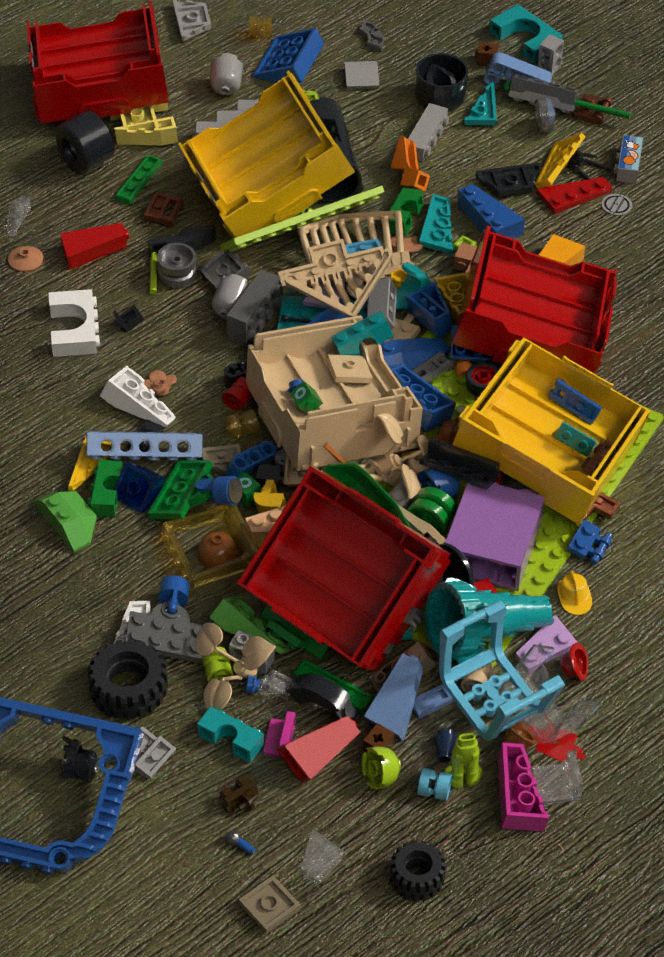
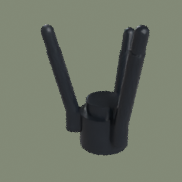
[568,150,611,180]

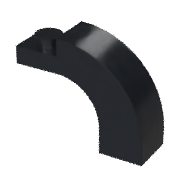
[287,674,360,720]

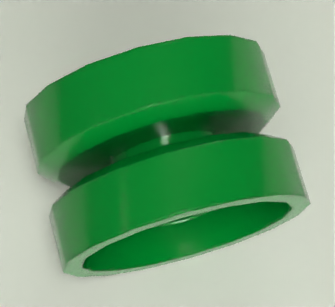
[407,487,457,535]

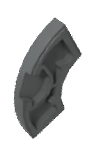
[358,20,384,52]

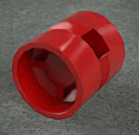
[222,377,253,412]

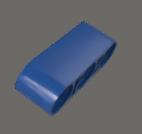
[226,441,276,477]

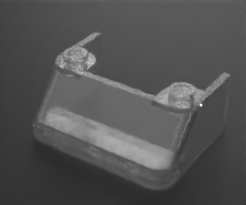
[501,644,600,744]

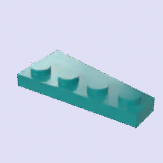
[418,194,453,255]

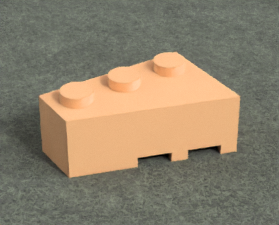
[245,506,285,547]

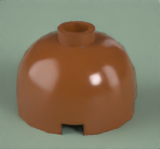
[198,532,237,571]

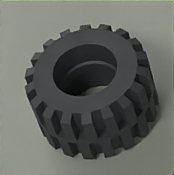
[390,840,446,901]

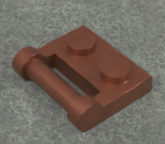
[574,93,612,125]
[144,192,185,228]

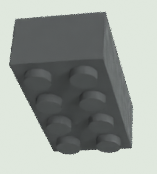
[226,270,282,348]

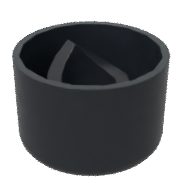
[415,53,468,111]
[55,110,114,173]

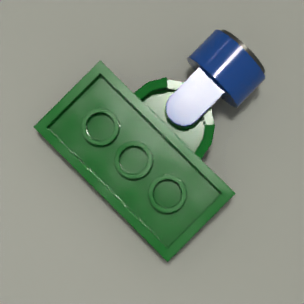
[148,460,242,519]

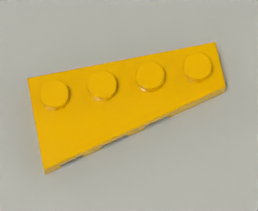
[534,132,585,188]

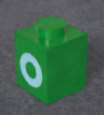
[290,381,323,414]
[237,472,261,507]

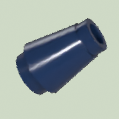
[436,729,457,762]

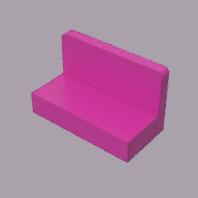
[263,711,295,757]

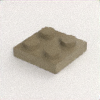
[239,875,301,934]

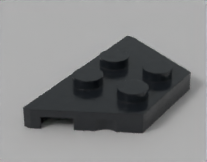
[475,162,540,197]

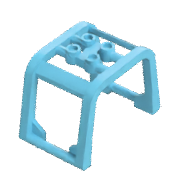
[439,600,565,741]

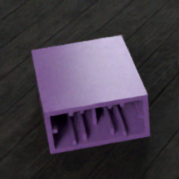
[445,479,545,591]

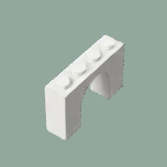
[49,289,100,357]

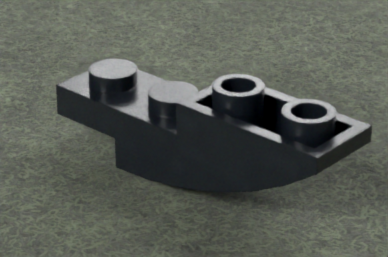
[148,224,216,257]

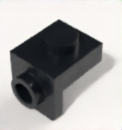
[112,305,145,332]

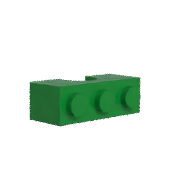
[388,188,424,236]
[88,460,123,518]

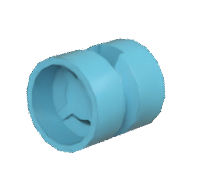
[417,768,453,801]

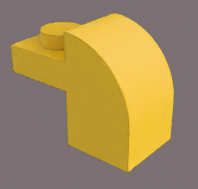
[254,479,287,514]

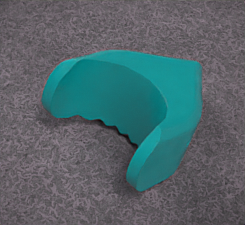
[396,263,432,310]

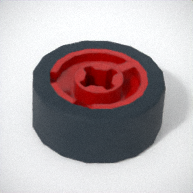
[466,363,499,397]

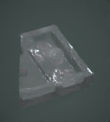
[6,195,31,236]
[301,829,345,885]

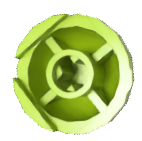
[361,746,401,790]

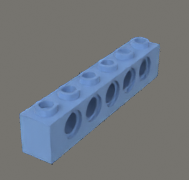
[86,431,202,460]

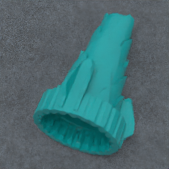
[425,578,554,664]

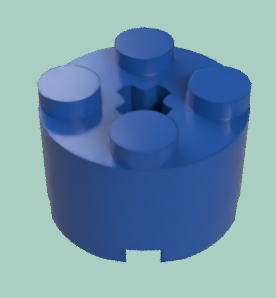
[417,466,460,500]

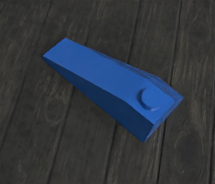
[380,337,450,371]

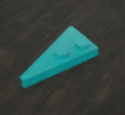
[464,82,497,126]

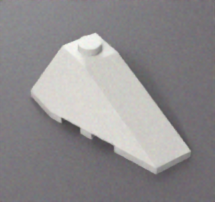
[100,366,176,428]

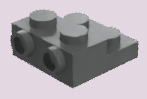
[200,250,250,289]

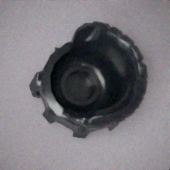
[61,735,98,783]

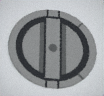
[601,194,632,215]

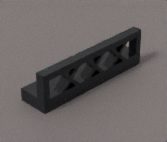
[419,437,500,490]

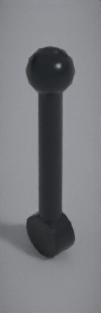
[281,315,313,323]

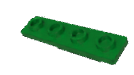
[261,605,330,659]

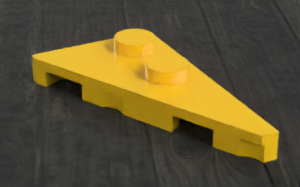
[68,436,121,491]

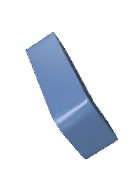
[484,52,552,85]

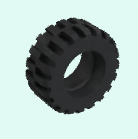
[88,639,168,719]

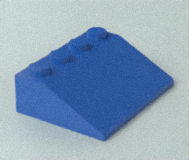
[253,28,324,84]

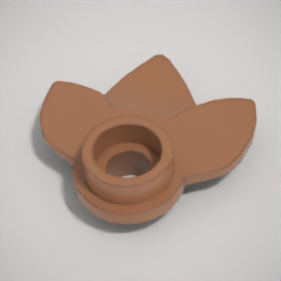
[391,235,422,253]
[144,370,177,396]

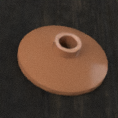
[8,246,43,272]

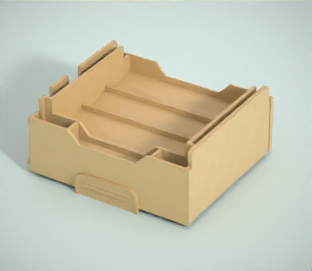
[246,315,423,471]

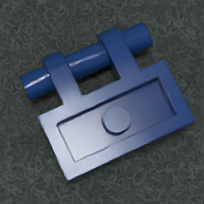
[566,519,613,565]

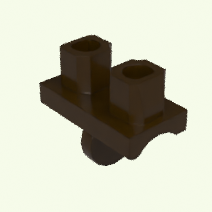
[220,775,258,814]

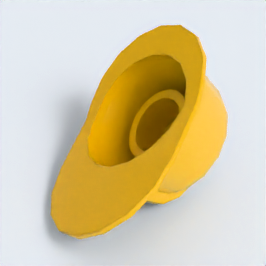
[557,570,592,615]

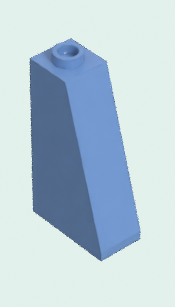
[364,654,423,741]

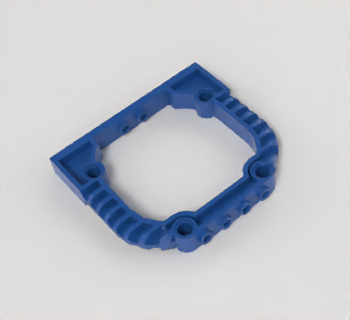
[0,697,144,875]

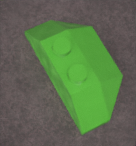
[34,491,97,552]

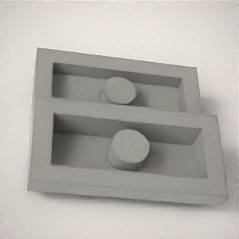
[344,61,379,90]
[134,726,176,779]

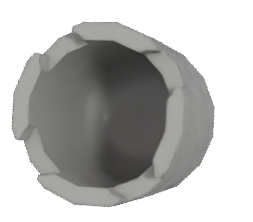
[210,53,243,96]
[212,274,249,319]

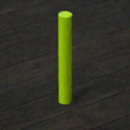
[149,252,157,295]

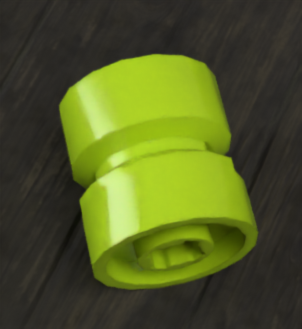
[201,647,233,683]

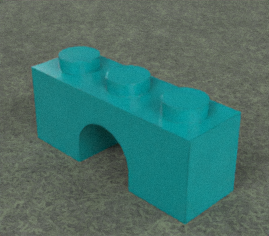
[331,310,394,356]
[197,707,264,763]

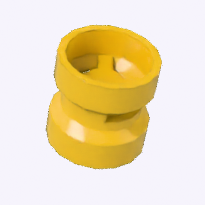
[391,269,407,291]

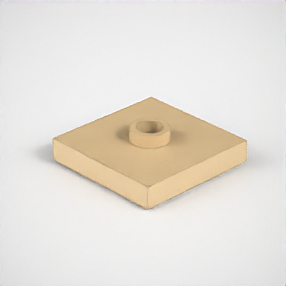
[327,354,372,383]

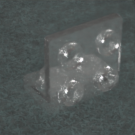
[532,751,583,804]

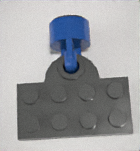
[125,575,203,664]

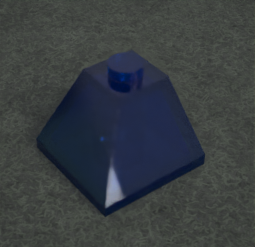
[114,462,167,513]

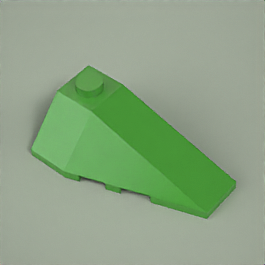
[210,595,291,654]

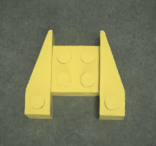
[110,103,178,146]

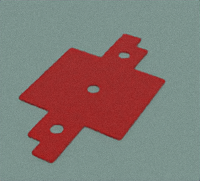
[529,723,586,762]

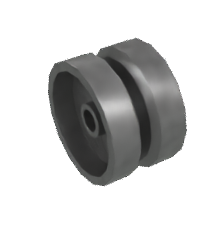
[157,243,197,288]

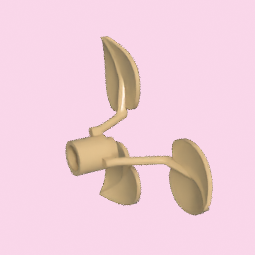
[376,413,436,499]
[195,623,276,710]

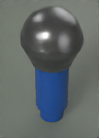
[226,830,256,855]

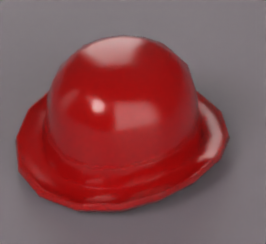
[560,643,589,682]

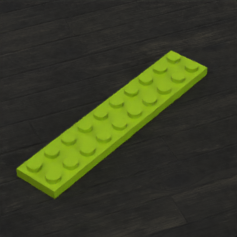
[220,186,384,252]

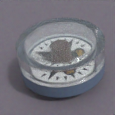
[535,98,555,133]

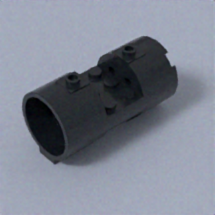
[309,97,364,203]

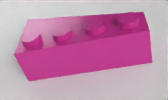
[497,742,549,832]

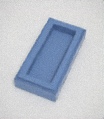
[412,684,454,719]

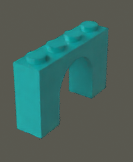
[489,4,563,64]

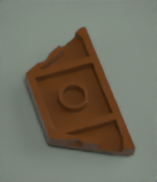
[581,438,614,475]

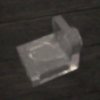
[259,669,294,700]

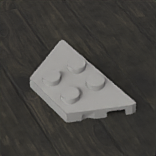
[172,0,211,41]

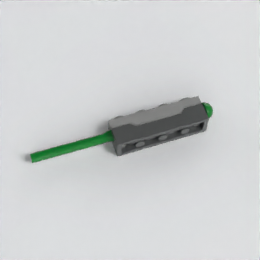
[504,74,631,119]

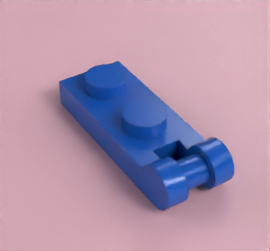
[548,379,603,425]

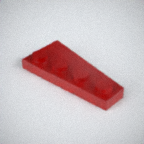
[536,177,613,214]

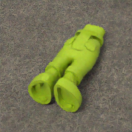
[444,733,482,788]

